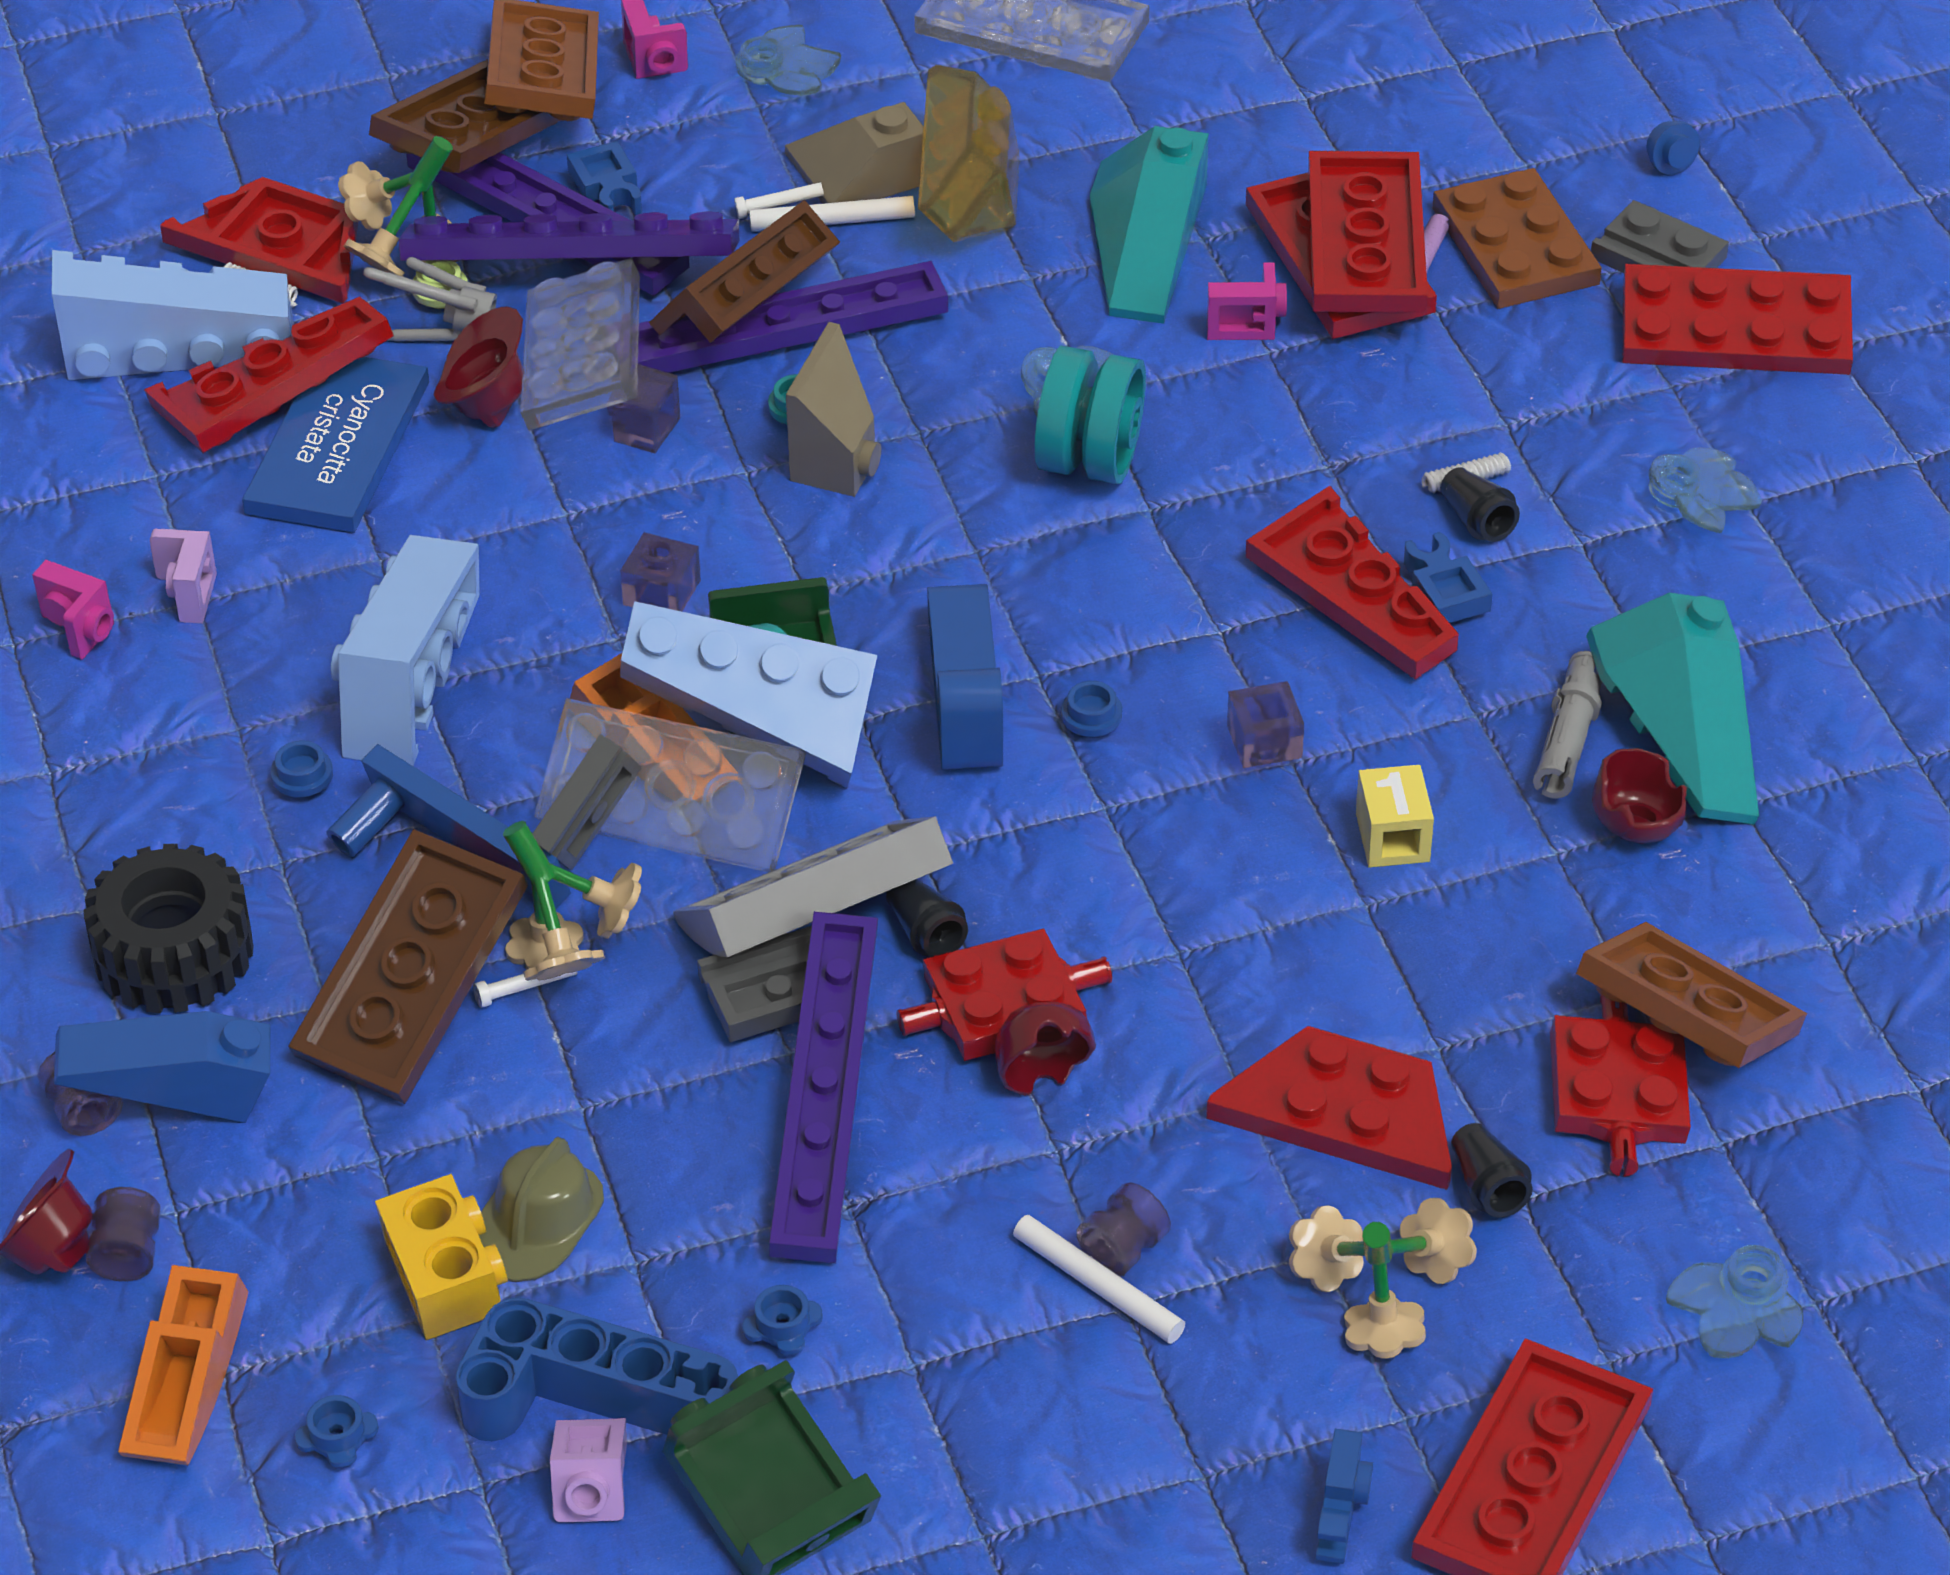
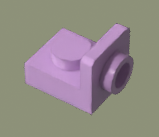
[150,529,217,624]
[550,1418,627,1522]

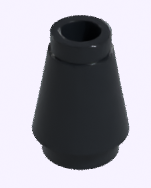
[1440,467,1520,542]
[886,879,968,957]
[1451,1123,1533,1218]

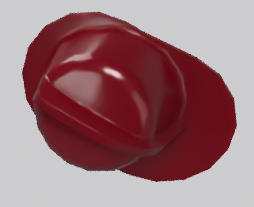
[434,306,527,428]
[0,1149,93,1275]

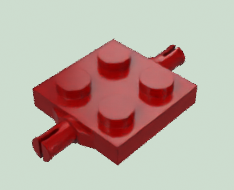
[896,928,1112,1061]
[1550,995,1691,1176]

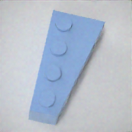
[52,250,293,380]
[331,535,480,766]
[620,601,877,788]

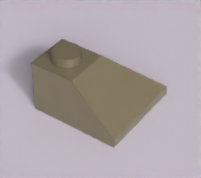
[785,102,929,204]
[786,322,882,497]

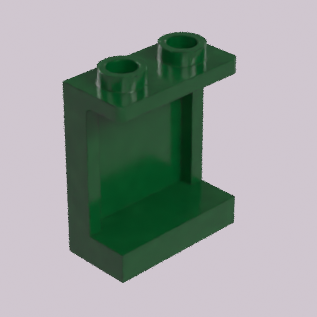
[708,577,837,735]
[662,1360,881,1575]

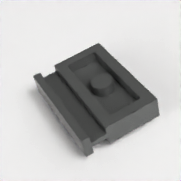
[1591,200,1729,273]
[532,734,642,870]
[697,926,812,1042]

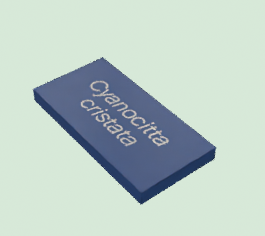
[242,357,429,533]

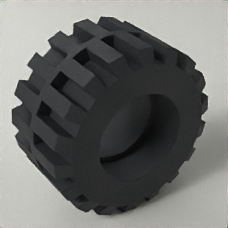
[83,844,254,1013]

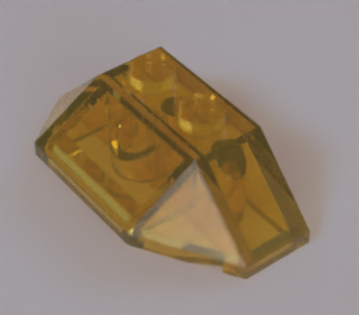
[918,65,1020,242]

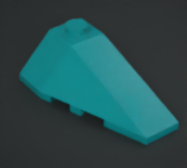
[1089,126,1209,324]
[1586,592,1759,825]

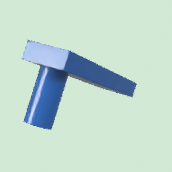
[326,744,571,909]

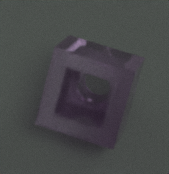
[607,363,681,454]
[620,532,701,612]
[1227,681,1304,768]

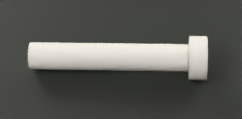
[734,182,824,219]
[473,972,577,1008]

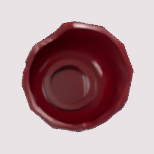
[1592,748,1687,844]
[995,1001,1096,1095]

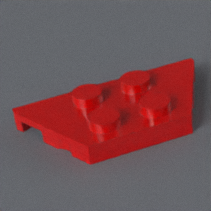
[160,177,358,303]
[1206,1026,1452,1190]

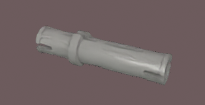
[1533,651,1603,798]

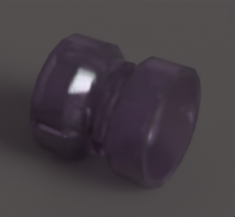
[38,1052,123,1136]
[1077,1182,1171,1276]
[86,1187,161,1282]

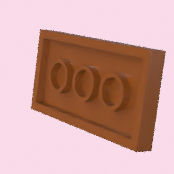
[484,0,599,121]

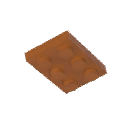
[1432,168,1602,309]
[1576,922,1807,1068]

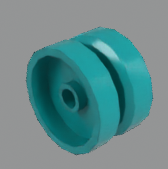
[1034,346,1146,484]

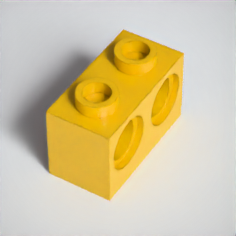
[375,1174,508,1340]

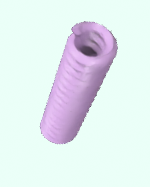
[1424,214,1449,273]

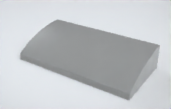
[673,816,953,957]

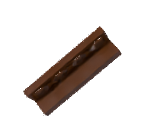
[649,200,840,343]

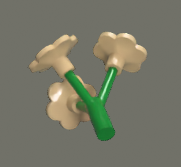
[338,136,459,277]
[503,821,642,981]
[1289,1198,1477,1359]

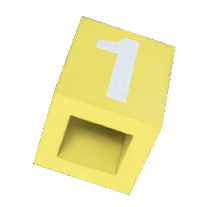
[1356,765,1434,868]

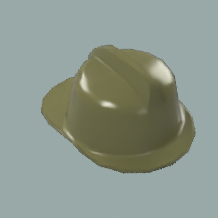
[479,1137,604,1282]

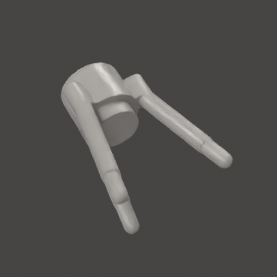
[364,257,497,342]

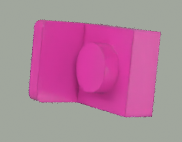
[621,0,688,79]
[1207,262,1287,340]
[32,559,114,659]

